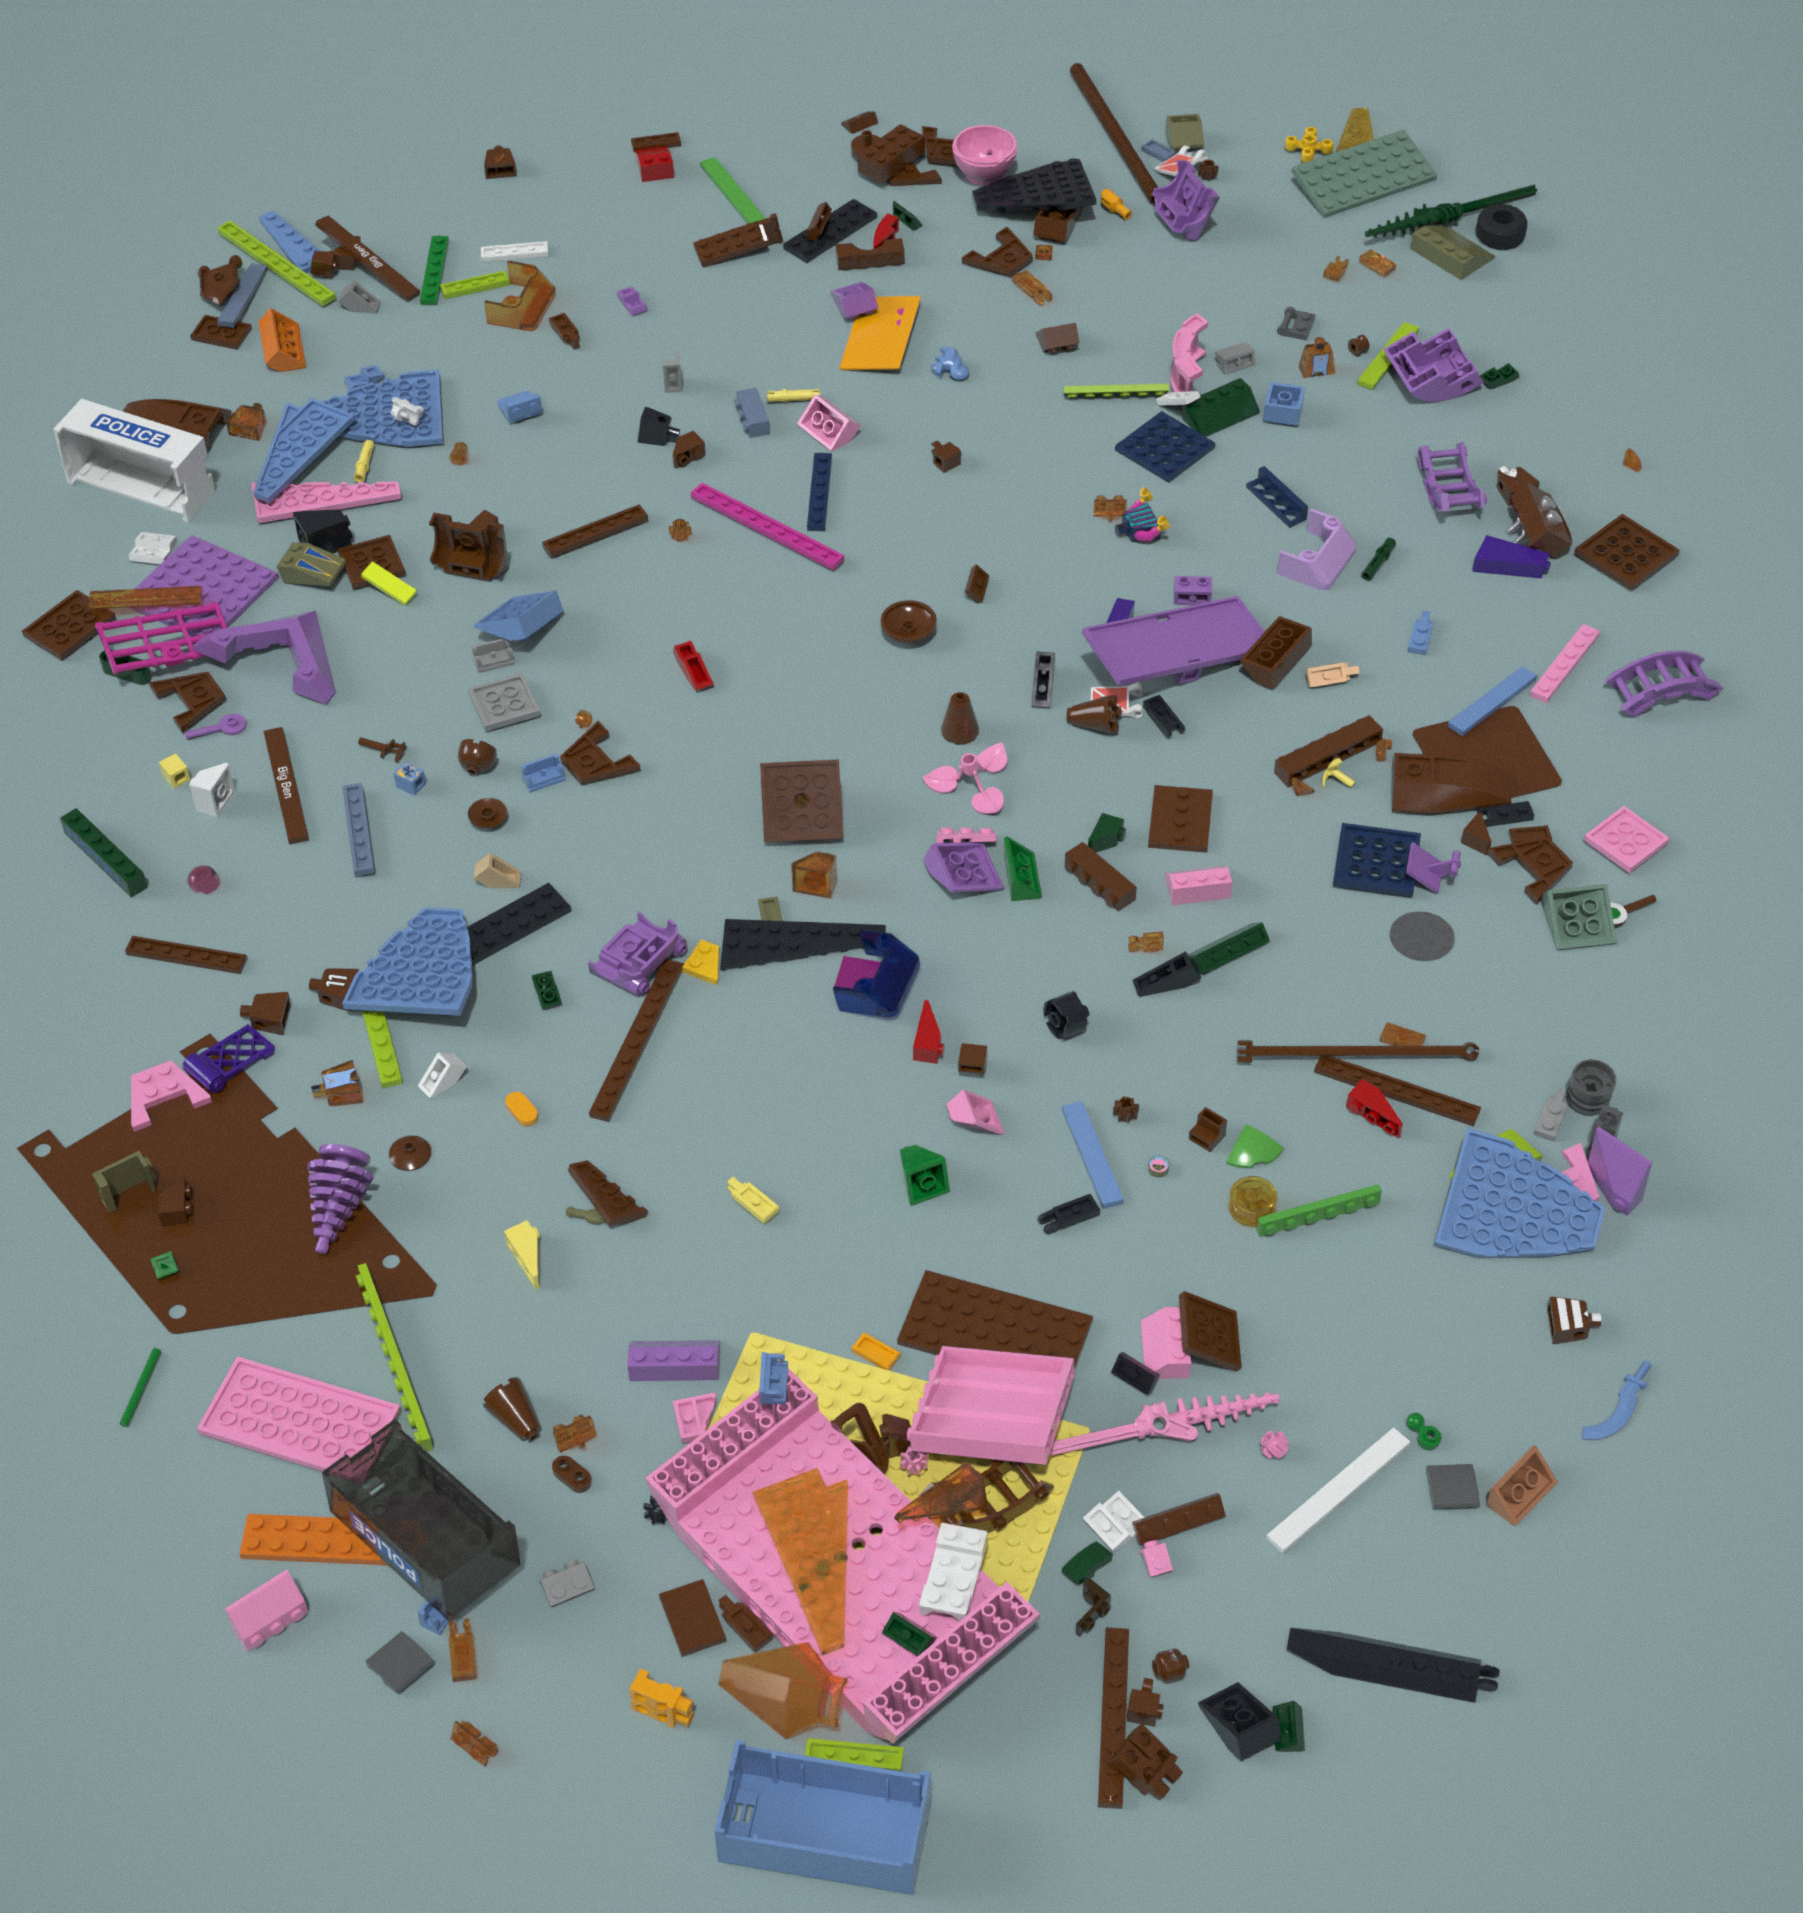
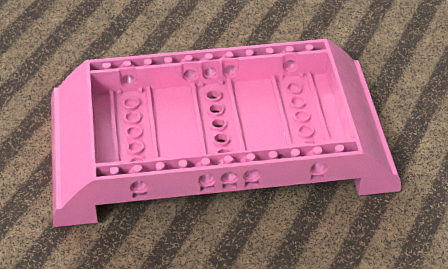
[646,1368,1040,1743]

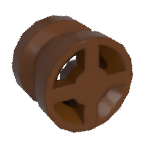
[1348,334,1370,356]

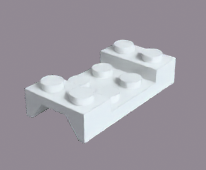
[919,1522,988,1621]

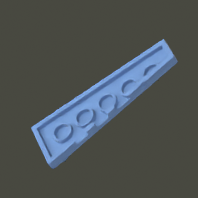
[259,210,320,274]

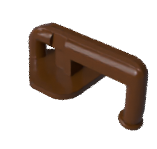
[830,1403,889,1474]

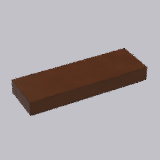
[631,132,681,153]

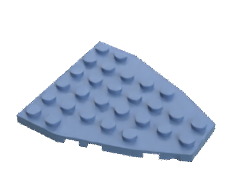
[321,370,443,447]
[342,908,472,1016]
[1434,1128,1605,1258]

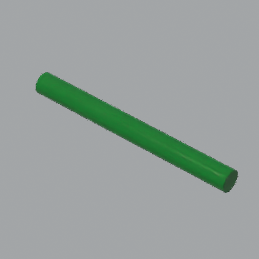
[119,1348,161,1427]

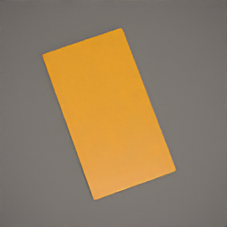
[839,296,921,370]

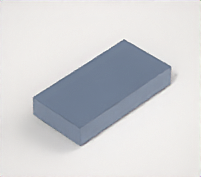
[1141,139,1177,162]

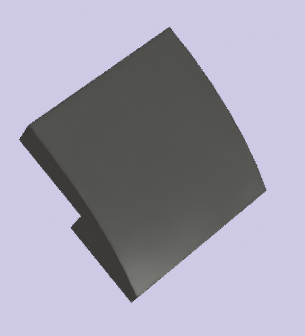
[1426,1464,1480,1509]
[365,1631,434,1694]

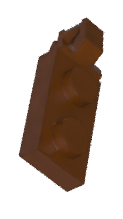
[549,313,580,349]
[718,1595,773,1653]

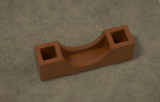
[835,238,905,270]

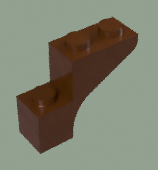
[311,236,361,278]

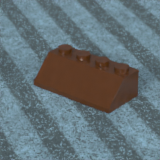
[1240,616,1312,689]

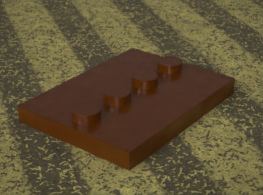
[22,590,116,660]
[1148,785,1213,853]

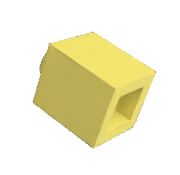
[159,754,190,788]

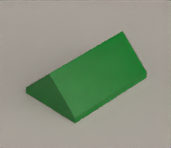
[1004,836,1042,901]

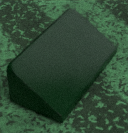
[893,201,923,231]
[881,1612,937,1657]
[1272,1700,1305,1752]

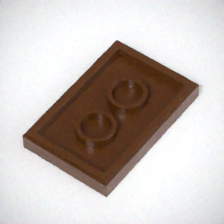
[190,315,252,350]
[659,1579,726,1657]

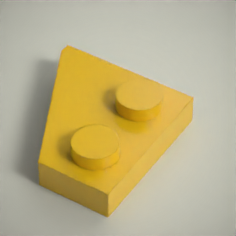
[682,939,719,985]

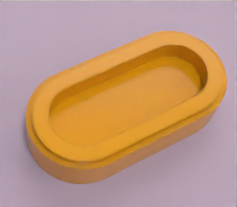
[505,1092,538,1126]

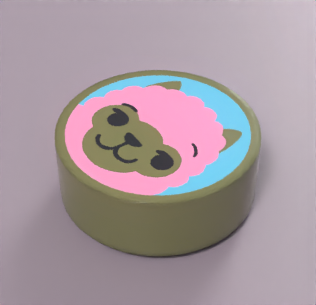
[1148,1156,1170,1177]

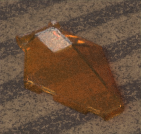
[718,1642,848,1739]

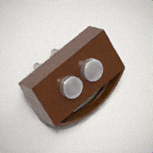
[1507,482,1573,558]

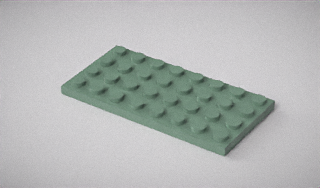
[1291,129,1437,218]

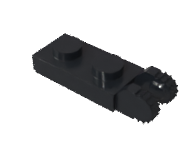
[1037,1194,1100,1235]

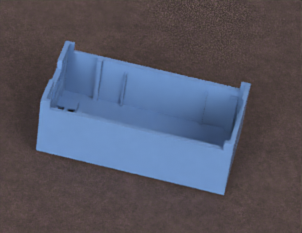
[714,1740,931,1895]

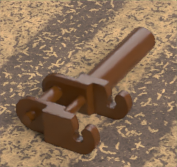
[358,737,407,763]

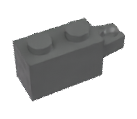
[1589,1105,1623,1150]

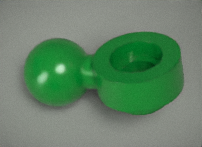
[1406,1412,1442,1450]

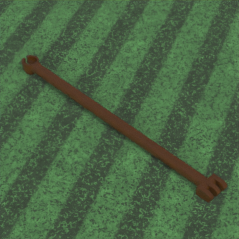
[1237,1040,1479,1062]

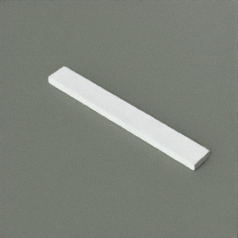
[1266,1427,1410,1554]

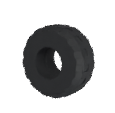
[1476,204,1528,250]

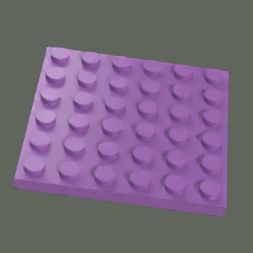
[122,535,279,637]

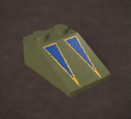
[276,542,347,586]

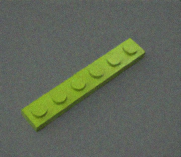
[1063,383,1169,397]
[362,1010,403,1089]

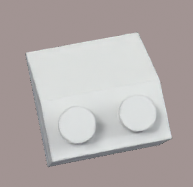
[189,763,235,817]

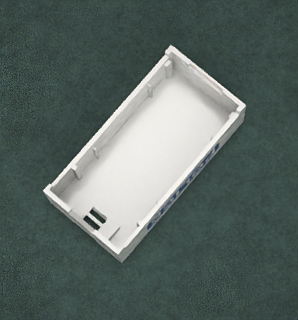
[53,399,216,523]

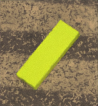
[361,561,417,606]

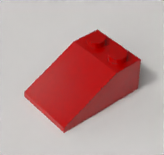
[635,146,674,182]

